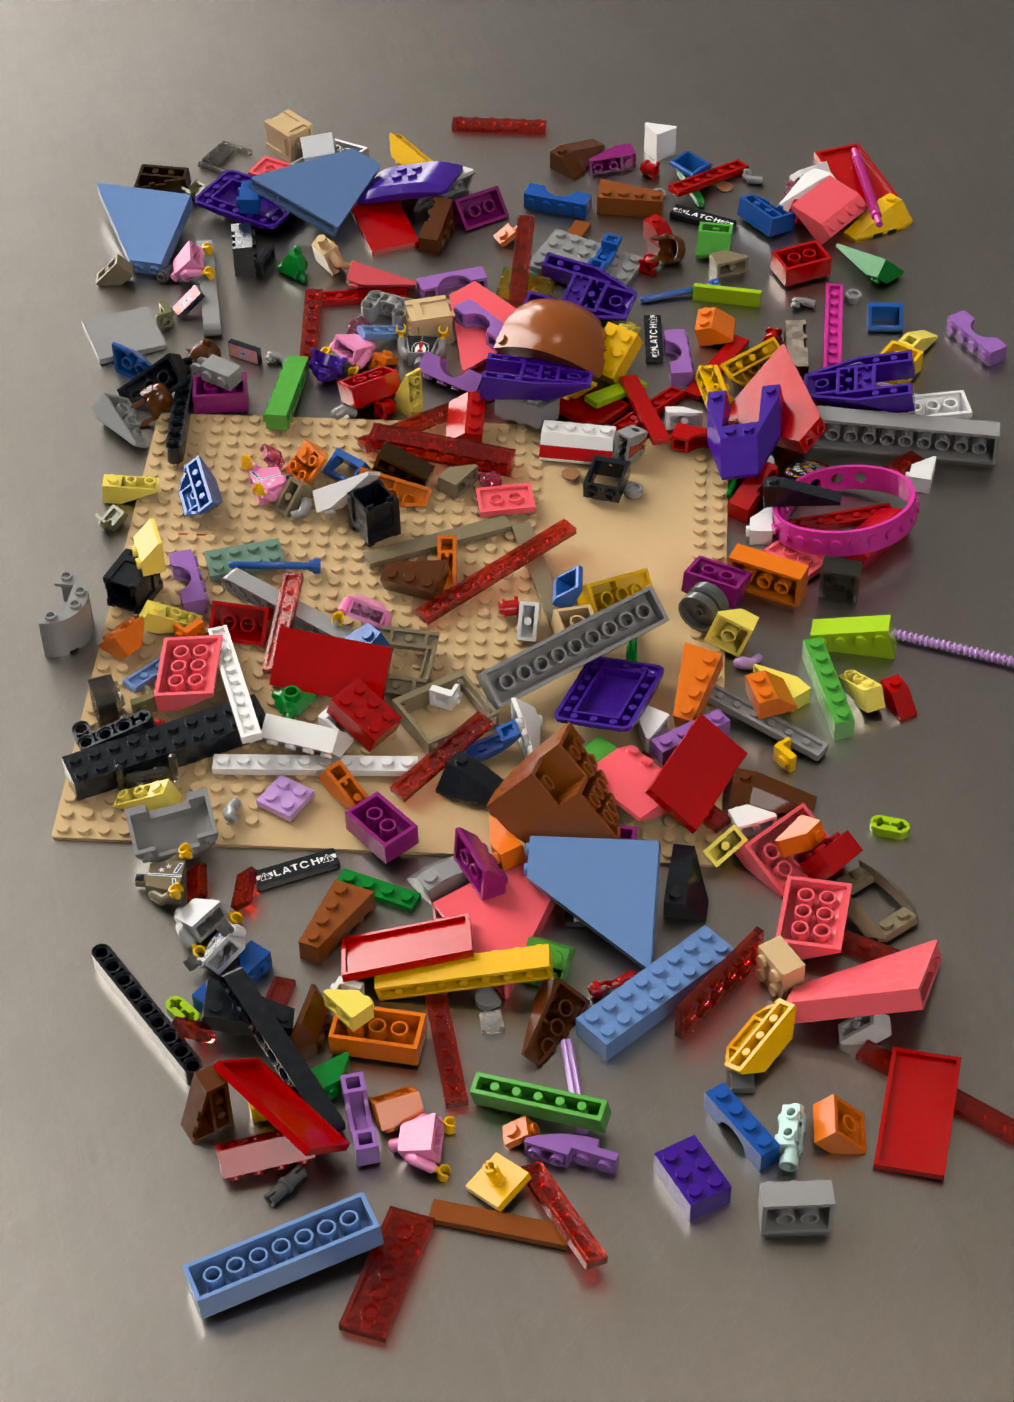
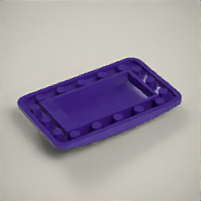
[358,161,463,204]
[195,170,292,229]
[554,657,664,732]

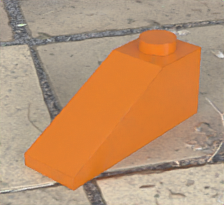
[437,535,458,591]
[318,760,369,810]
[489,816,526,871]

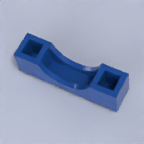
[524,183,592,219]
[192,940,272,1014]
[704,1082,780,1172]

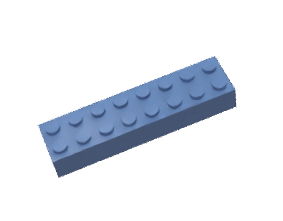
[576,925,736,1062]
[182,1192,384,1319]

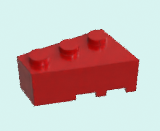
[727,461,778,524]

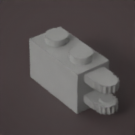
[190,354,243,391]

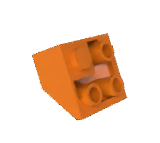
[285,440,329,485]
[98,616,144,660]

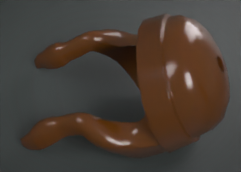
[648,234,686,265]
[185,338,221,363]
[131,383,173,427]

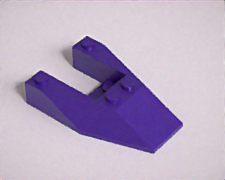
[523,252,638,321]
[804,350,915,413]
[479,353,593,401]
[707,384,784,480]

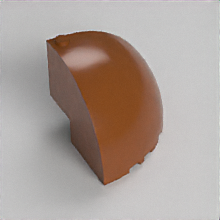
[494,298,607,380]
[486,722,621,844]

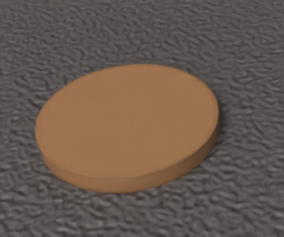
[717,182,733,192]
[562,467,580,481]

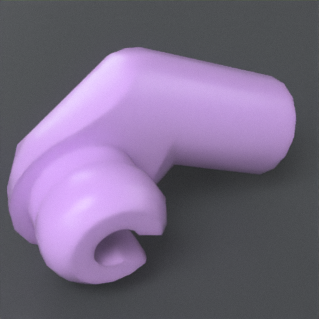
[733,652,762,671]

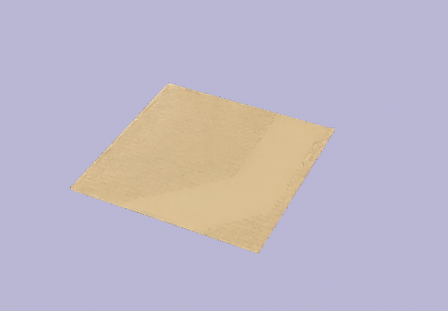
[52,413,728,868]

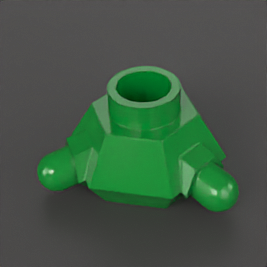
[276,245,308,283]
[272,685,317,719]

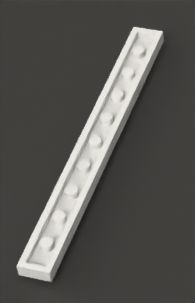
[208,625,263,744]
[212,754,418,777]

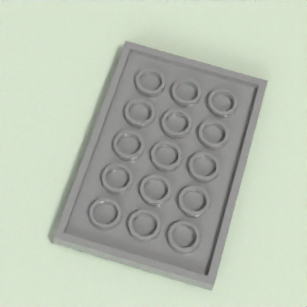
[526,229,644,286]

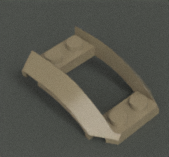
[381,625,440,697]
[826,859,919,943]

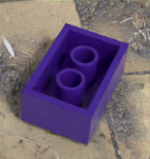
[653,1135,732,1222]

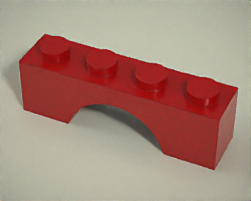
[670,423,709,453]

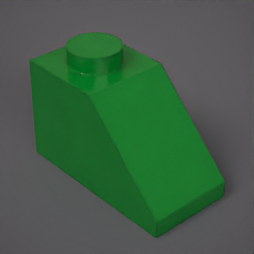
[311,1051,351,1100]

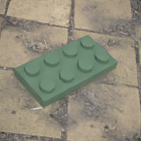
[204,538,285,582]

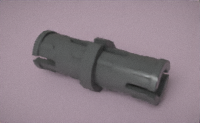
[264,1165,308,1207]

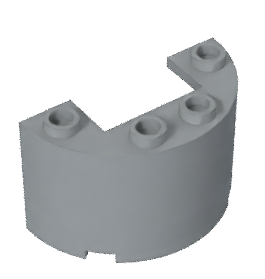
[39,571,94,658]
[124,787,218,863]

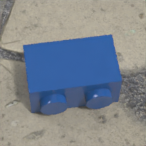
[236,181,263,214]

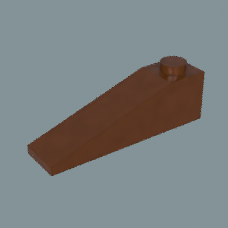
[550,139,605,180]
[727,768,817,814]
[521,977,590,1066]

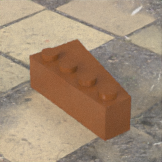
[597,179,664,217]
[298,880,376,964]

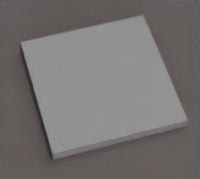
[82,306,167,364]

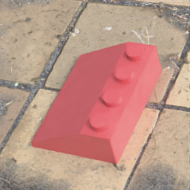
[790,175,868,245]
[154,635,223,712]
[597,745,669,822]
[735,802,830,898]
[776,875,852,960]

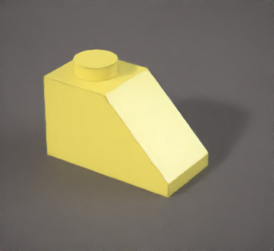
[702,824,748,868]
[323,989,374,1032]

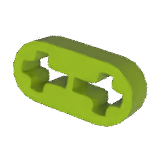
[870,815,910,840]
[165,996,200,1031]

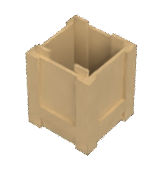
[264,109,313,163]
[404,295,455,344]

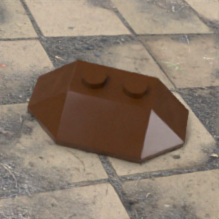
[290,984,334,1060]

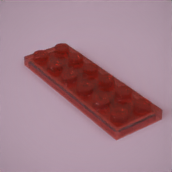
[674,926,764,1040]
[339,1206,435,1343]

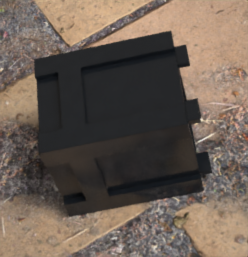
[347,479,401,547]
[103,548,164,615]

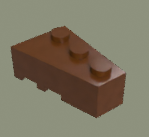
[418,196,455,254]
[380,559,451,603]
[180,1063,234,1144]

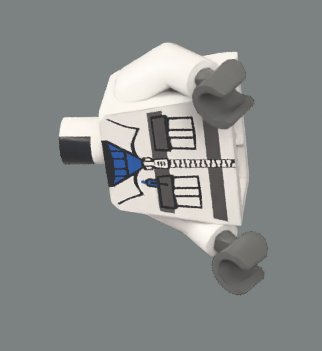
[183,919,247,975]

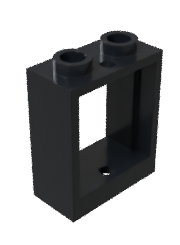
[583,455,630,503]

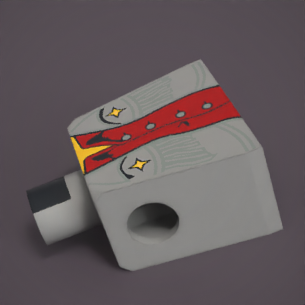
[613,425,649,465]

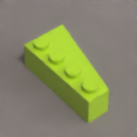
[810,615,897,659]

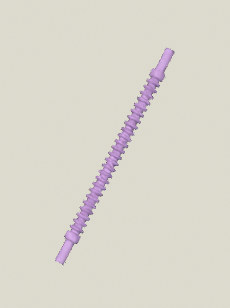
[894,628,1014,668]

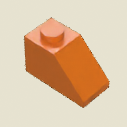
[775,815,826,857]

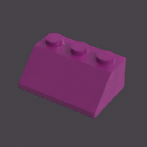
[453,186,509,232]
[681,555,752,609]
[453,827,508,901]

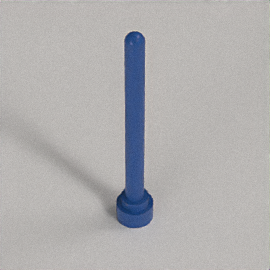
[640,278,720,303]
[229,558,321,574]

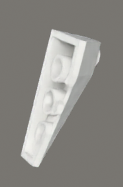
[777,168,836,212]
[312,472,381,515]
[511,697,543,758]

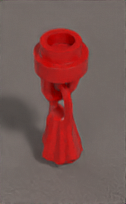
[587,969,638,999]

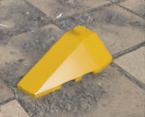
[843,193,913,242]
[577,568,652,613]

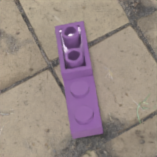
[524,1134,619,1174]

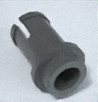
[156,264,174,283]

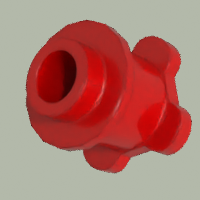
[640,160,660,180]
[639,253,659,276]
[763,327,783,345]
[373,398,396,420]
[499,596,520,619]

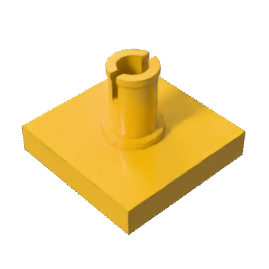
[465,1152,531,1212]

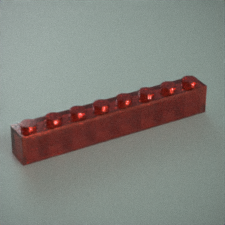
[368,422,516,477]

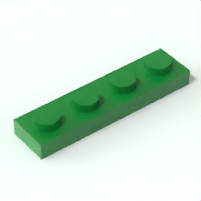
[337,868,421,914]

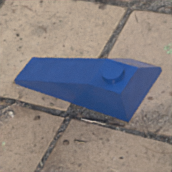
[111,342,152,379]

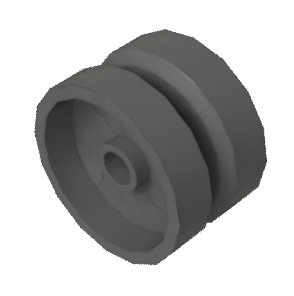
[678,582,729,632]

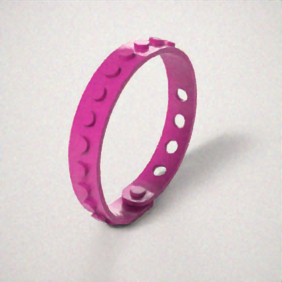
[771,465,920,556]

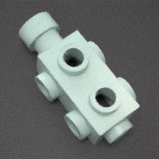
[775,1103,807,1172]

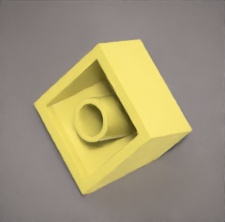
[131,518,166,577]
[704,609,759,657]

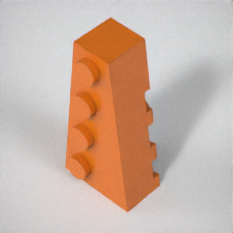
[673,642,724,727]

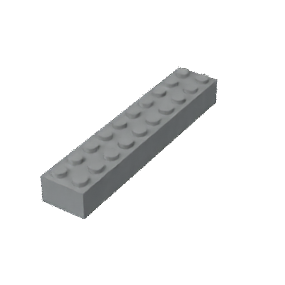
[813,406,1000,464]
[476,585,670,710]

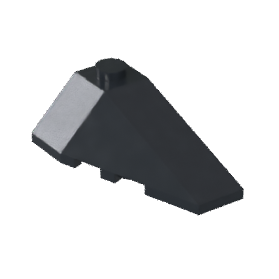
[117,353,188,403]
[436,750,504,806]
[663,844,709,921]

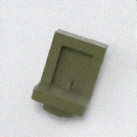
[180,179,207,202]
[155,300,174,329]
[94,504,128,532]
[130,685,158,714]

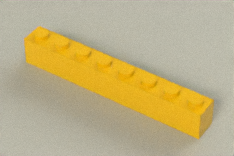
[374,944,554,1001]

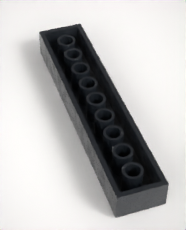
[62,694,266,801]

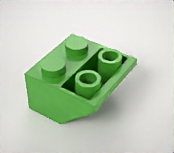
[695,222,733,259]
[526,936,576,987]

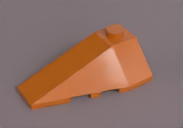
[359,467,432,507]

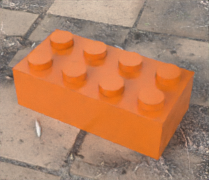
[728,543,809,608]
[328,1006,427,1066]

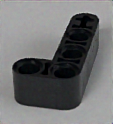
[72,710,157,751]

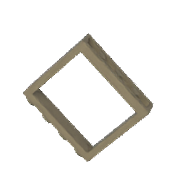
[392,670,499,758]

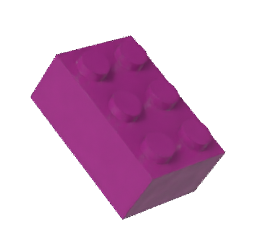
[193,372,248,414]
[345,791,419,864]

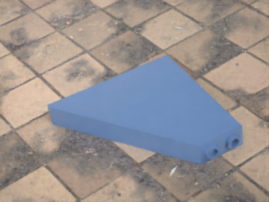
[248,148,381,238]
[97,183,193,275]
[524,836,661,969]

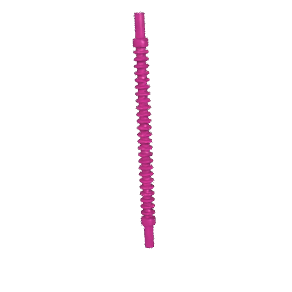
[851,147,883,227]

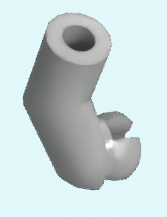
[742,169,763,185]
[791,297,817,309]
[265,351,287,364]
[330,404,358,419]
[289,497,312,520]
[223,797,241,824]

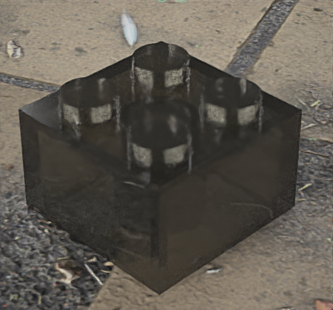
[818,556,863,605]
[88,674,127,728]

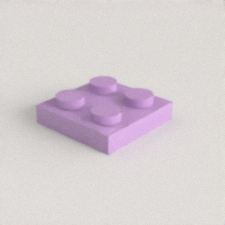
[256,775,315,822]

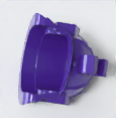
[309,348,349,382]

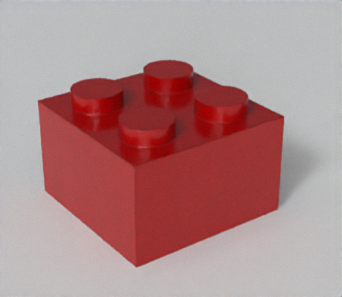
[800,830,863,880]

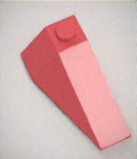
[346,261,417,289]

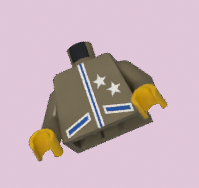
[135,842,192,906]

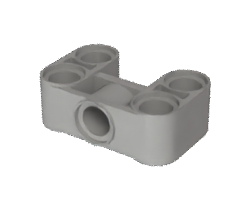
[361,290,413,327]

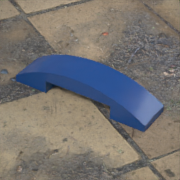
[587,233,622,271]
[439,720,521,766]

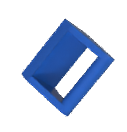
[669,151,712,177]
[867,302,903,332]
[323,448,372,482]
[552,565,583,608]

